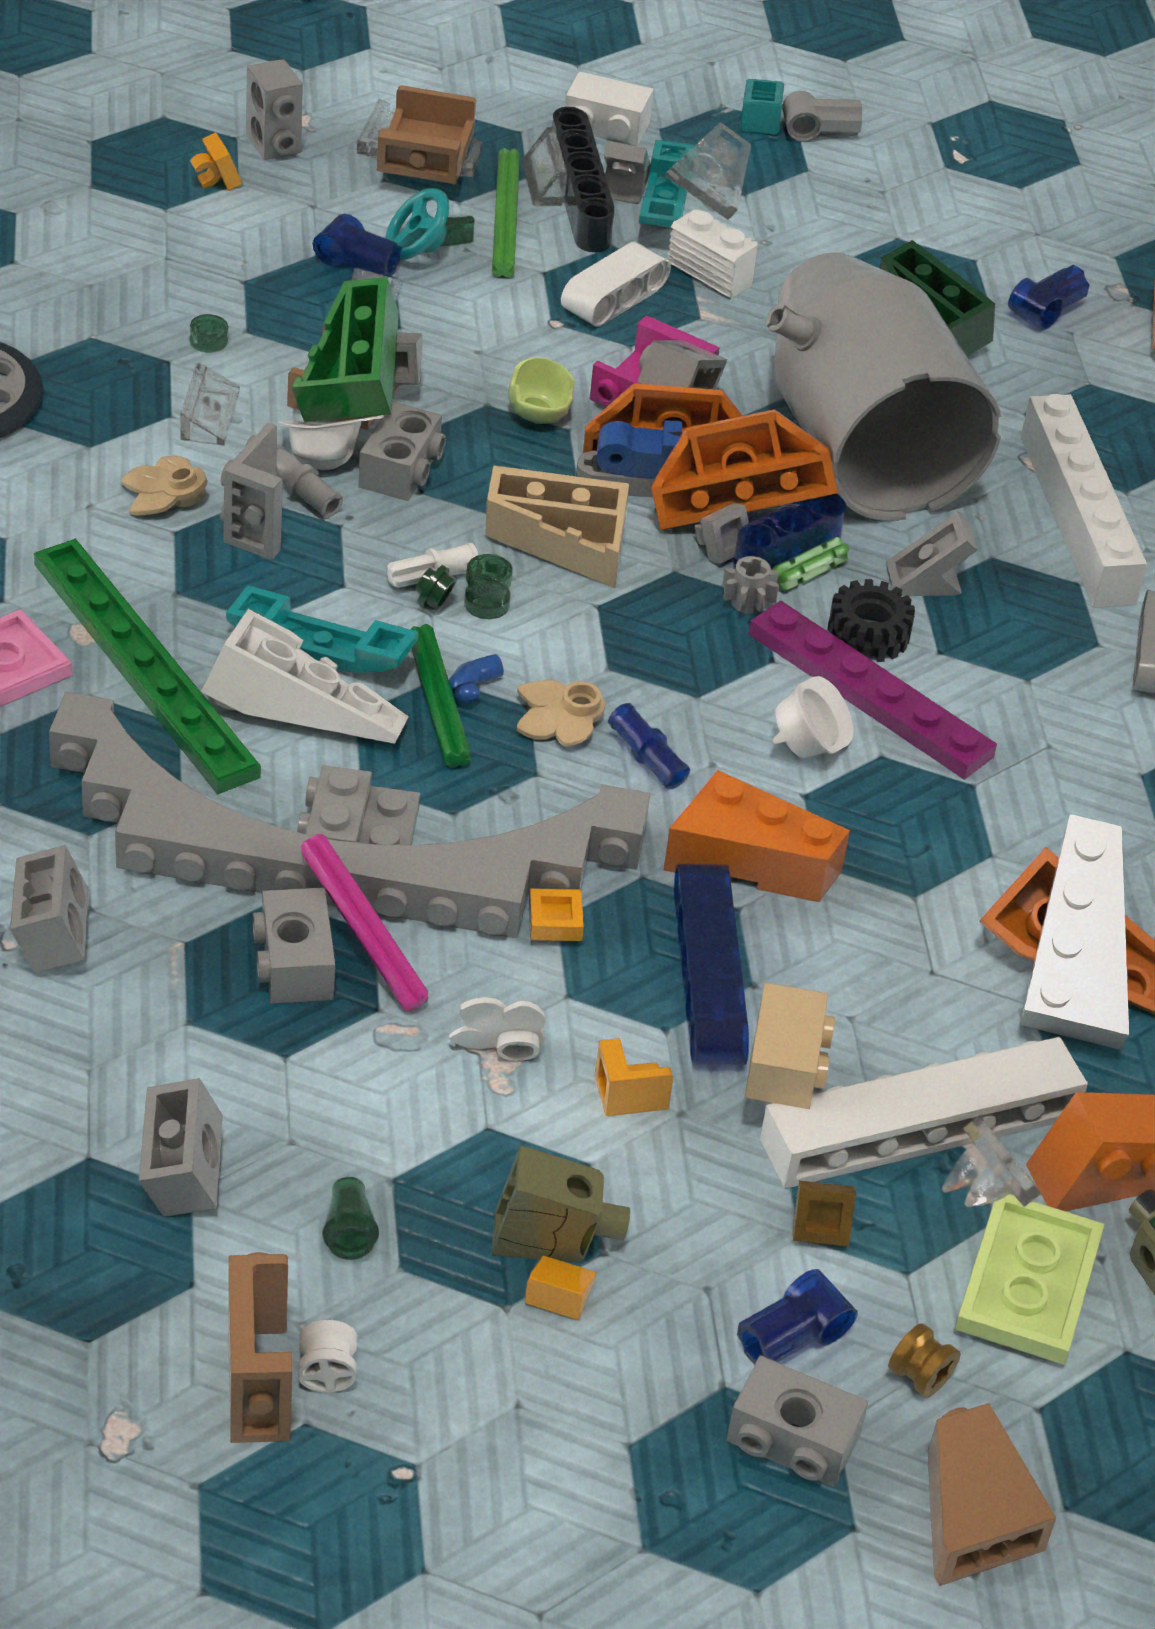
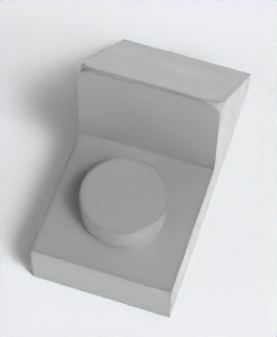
[604,141,651,204]
[886,512,978,596]

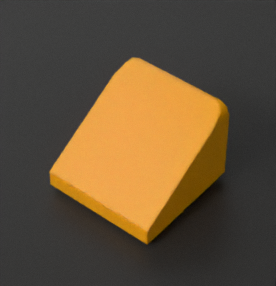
[525,1255,597,1320]

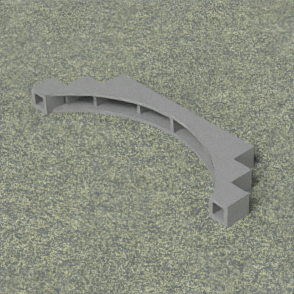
[49,692,650,938]

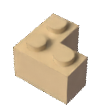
[745,982,835,1109]

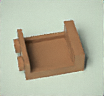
[377,85,476,184]
[228,1252,292,1443]

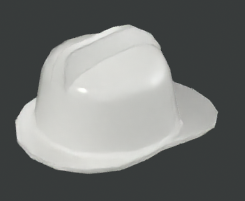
[278,415,384,470]
[772,676,854,758]

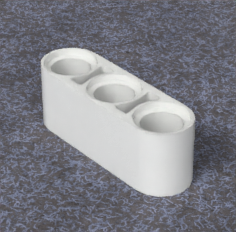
[561,241,671,327]

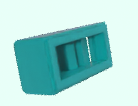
[741,79,784,135]

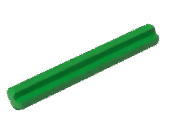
[411,624,471,768]

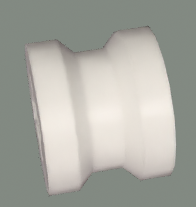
[298,1320,357,1393]

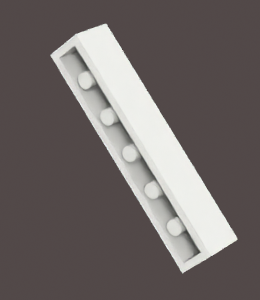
[1021,394,1147,608]
[760,1037,1088,1189]

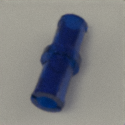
[608,703,691,789]

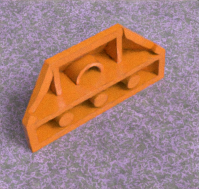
[583,383,743,453]
[651,409,838,530]

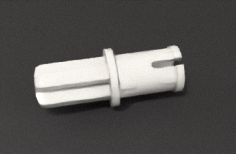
[387,542,480,588]

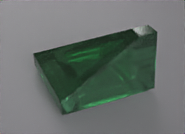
[432,214,475,247]

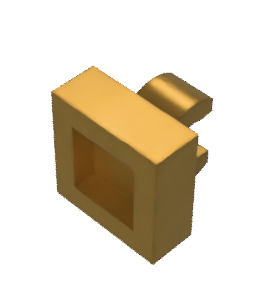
[792,1180,856,1246]

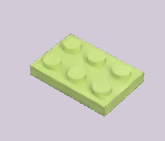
[954,1191,1105,1365]

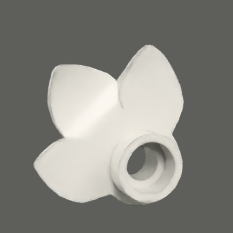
[449,997,546,1061]

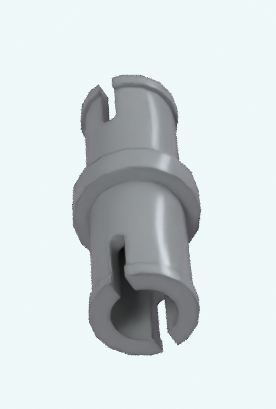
[276,445,343,518]

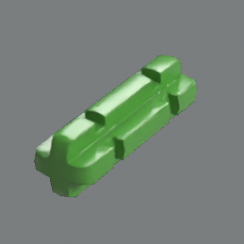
[772,537,849,591]

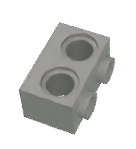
[246,59,303,160]
[358,401,446,501]
[10,845,89,973]

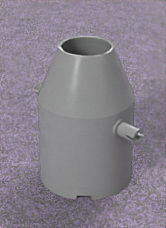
[766,252,1002,521]

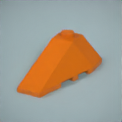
[979,847,1155,1015]

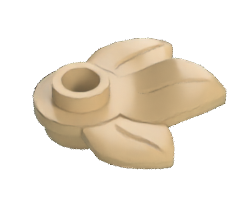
[121,456,208,516]
[517,680,605,747]

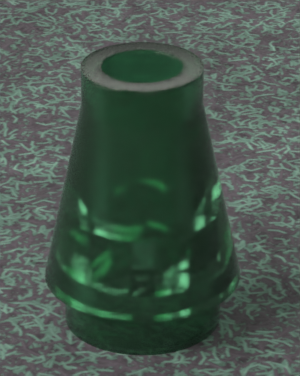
[322,1177,379,1260]

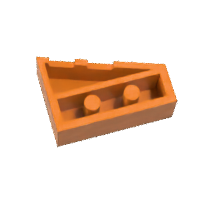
[664,770,850,902]
[1026,1092,1155,1212]

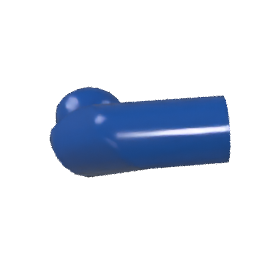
[449,654,504,705]

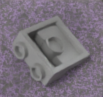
[297,765,420,845]

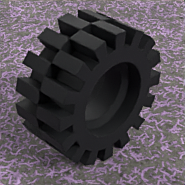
[827,579,915,662]

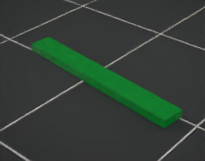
[34,538,261,795]

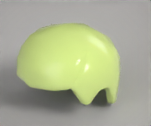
[508,357,575,424]

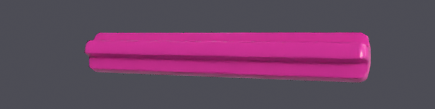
[301,834,429,1012]

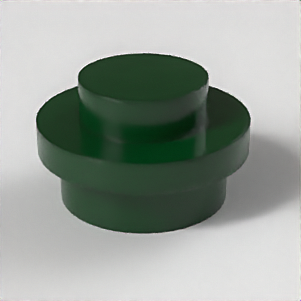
[415,565,457,610]

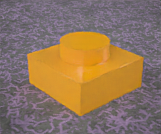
[529,888,584,941]

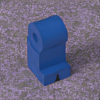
[596,420,682,479]

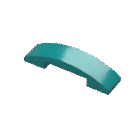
[639,140,694,228]
[226,585,418,673]

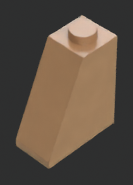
[928,1403,1056,1586]

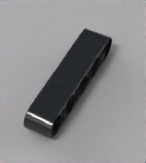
[550,107,615,253]

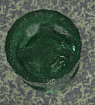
[464,554,513,619]

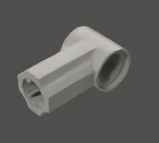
[782,91,862,142]

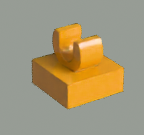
[190,132,243,191]

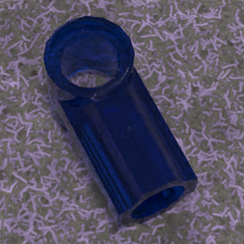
[312,213,402,279]
[1008,264,1090,330]
[737,1269,858,1365]

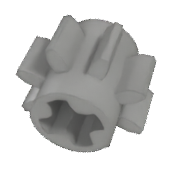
[722,556,779,614]

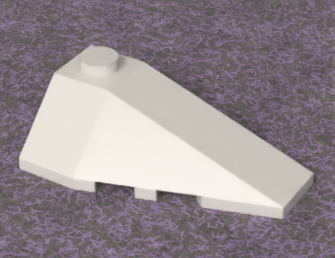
[201,609,408,744]

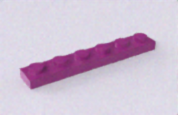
[748,600,997,780]

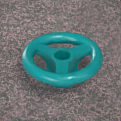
[385,188,449,260]

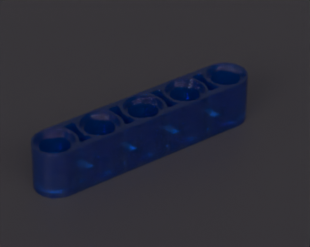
[674,863,749,1065]

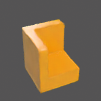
[594,1038,673,1116]

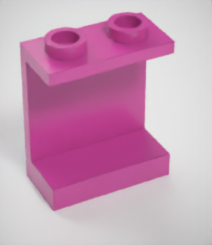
[589,315,720,407]

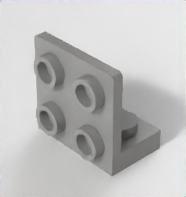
[220,422,283,560]

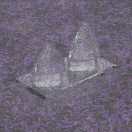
[942,1115,1042,1207]

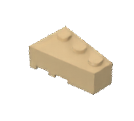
[485,465,629,588]

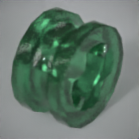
[189,314,229,353]

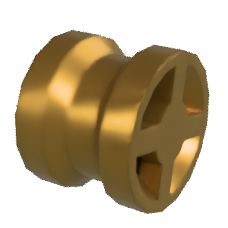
[888,1323,961,1398]

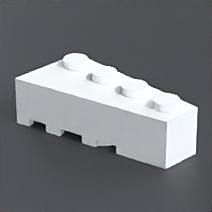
[1020,814,1129,1050]

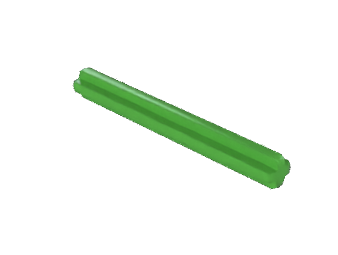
[492,148,520,278]

